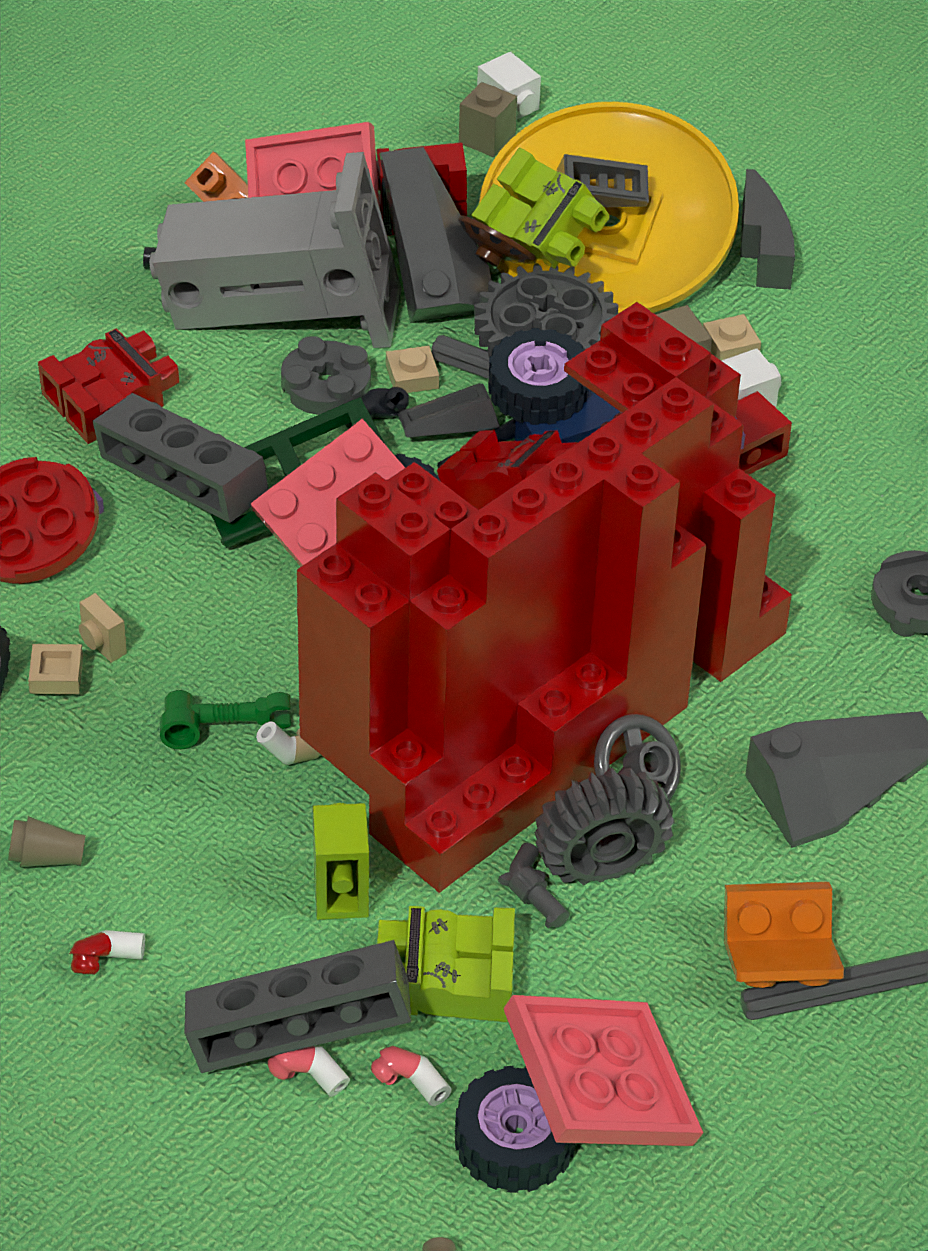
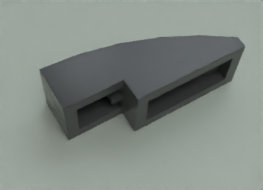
[740,169,795,290]

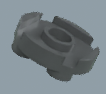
[281,336,371,415]
[871,550,928,637]

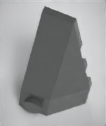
[380,147,492,323]
[745,711,928,848]

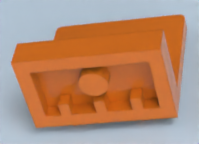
[724,882,844,988]

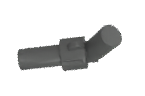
[498,843,570,928]

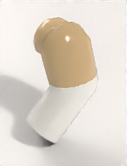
[256,722,320,765]

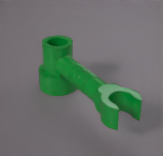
[160,690,291,750]

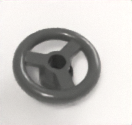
[594,714,681,801]

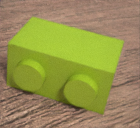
[313,803,369,920]

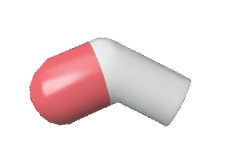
[268,1045,350,1097]
[371,1046,452,1106]

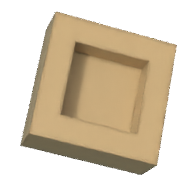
[703,314,761,361]
[386,346,439,393]
[79,593,127,663]
[28,644,83,694]

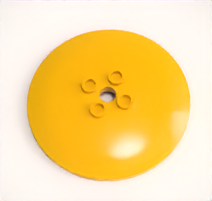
[479,101,739,314]

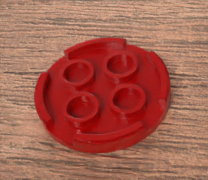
[0,457,99,583]

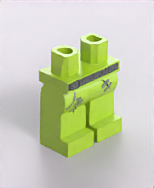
[471,147,609,269]
[377,906,515,1022]

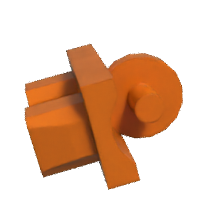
[184,151,249,202]

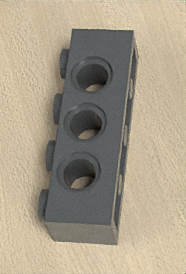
[93,393,269,523]
[184,940,411,1073]

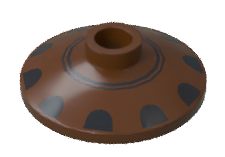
[458,215,538,267]

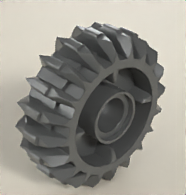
[534,767,675,885]

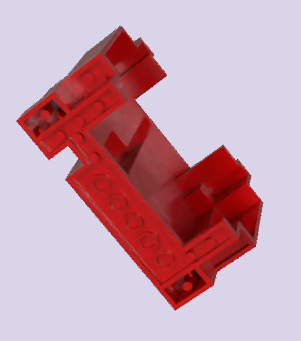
[297,302,792,893]

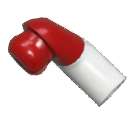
[69,930,145,975]

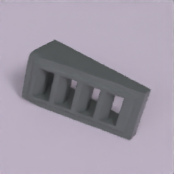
[557,154,649,207]
[398,383,500,437]

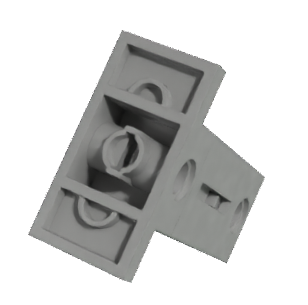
[149,152,402,348]

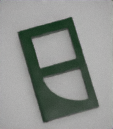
[210,397,386,548]

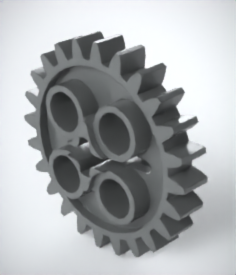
[474,263,618,357]

